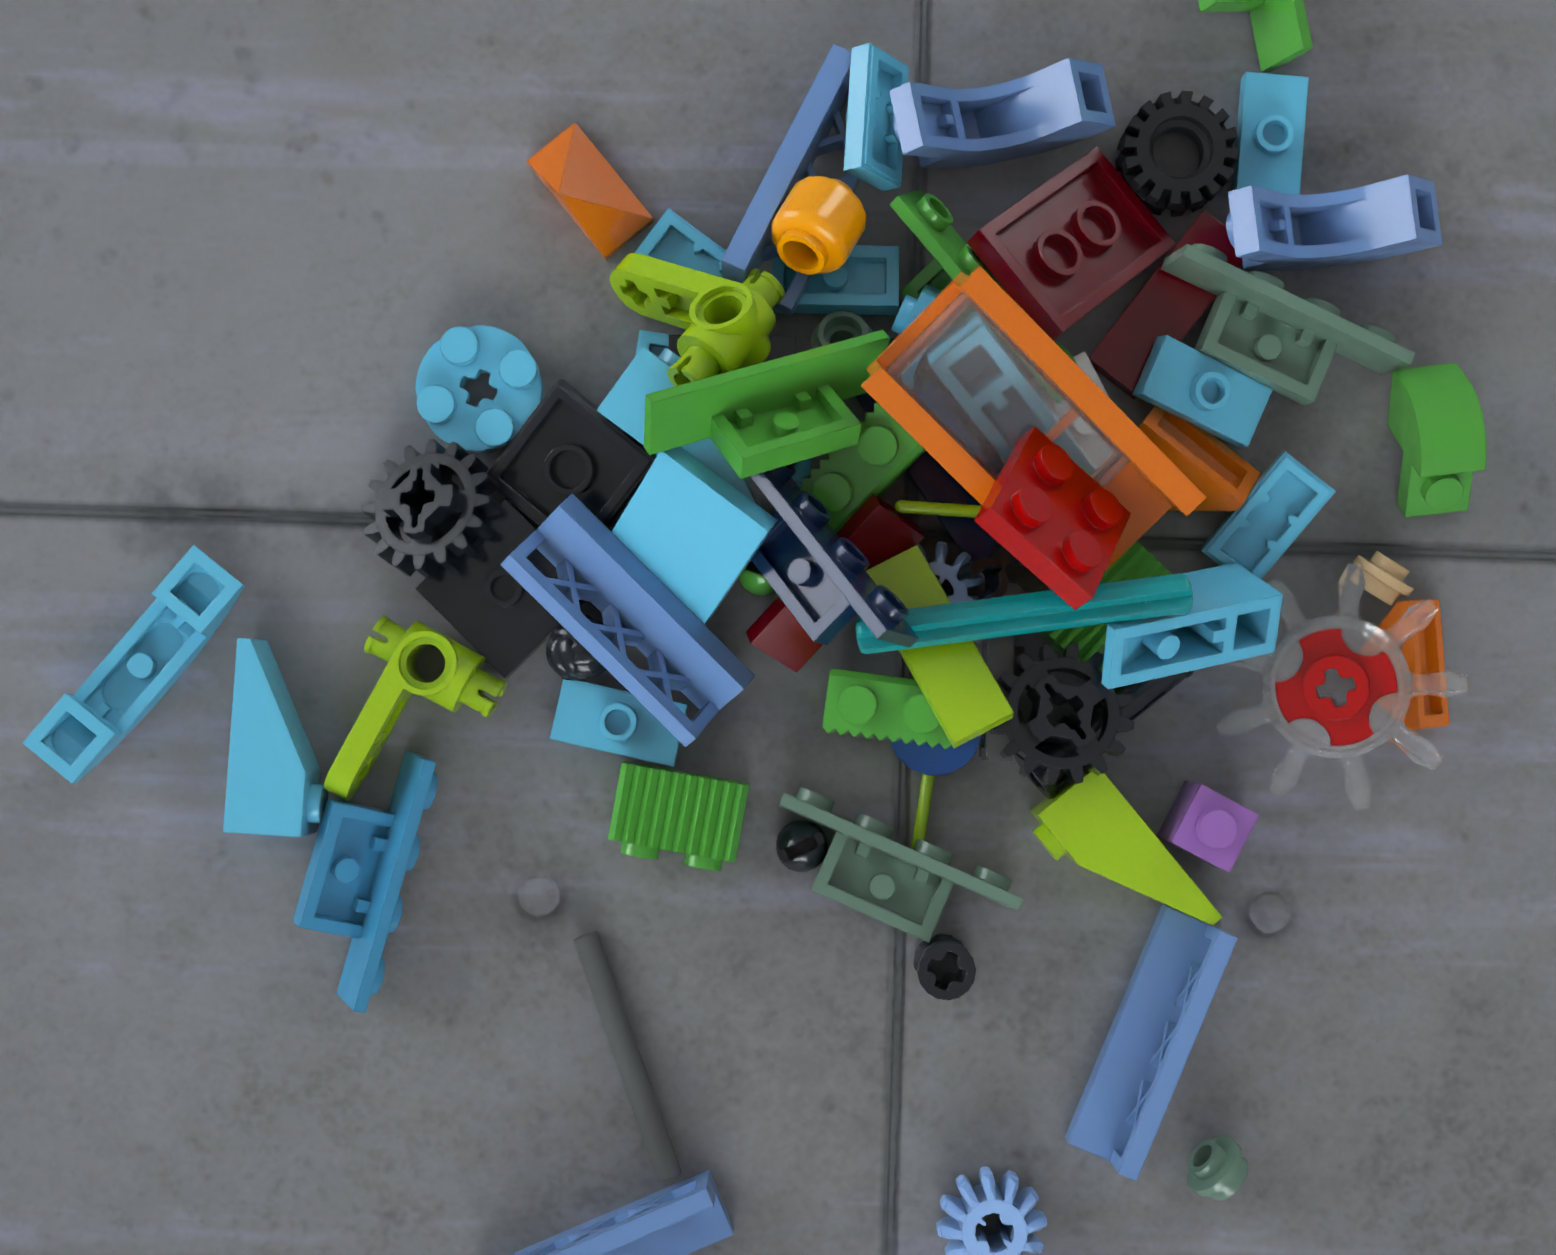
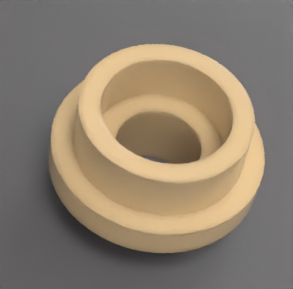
[1350,551,1414,607]

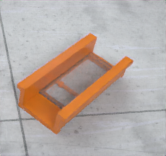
[861,265,1207,584]

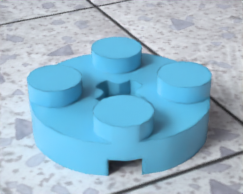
[415,325,545,454]

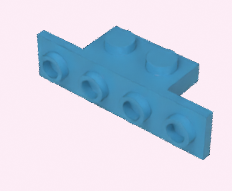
[293,750,438,1013]

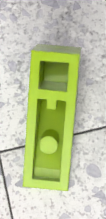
[1030,765,1223,926]

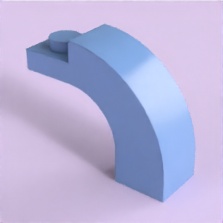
[889,58,1116,169]
[1226,174,1443,271]

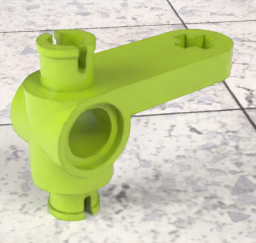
[609,253,785,387]
[324,615,508,801]

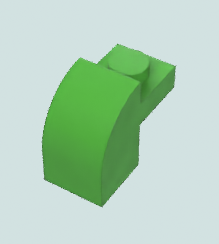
[1387,363,1486,518]

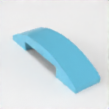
[22,545,245,784]

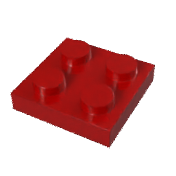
[974,426,1131,610]

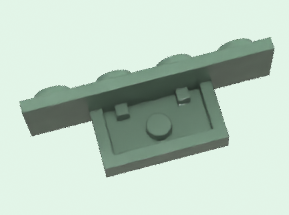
[1161,244,1415,405]
[777,787,1024,943]

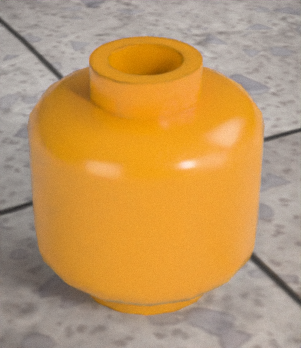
[771,176,866,275]

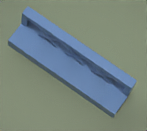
[721,44,860,317]
[500,493,755,747]
[1064,904,1238,1181]
[510,1169,734,1255]

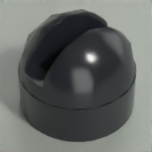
[776,820,827,872]

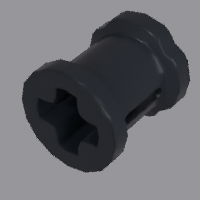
[913,934,976,1000]

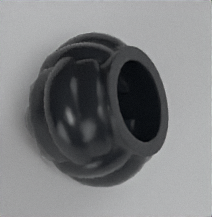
[546,615,607,680]

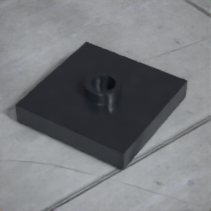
[487,379,657,528]
[415,499,585,678]

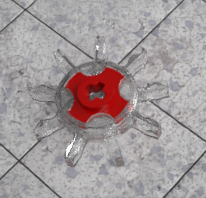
[1216,563,1468,810]

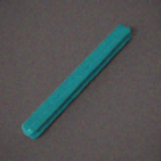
[855,573,1193,654]

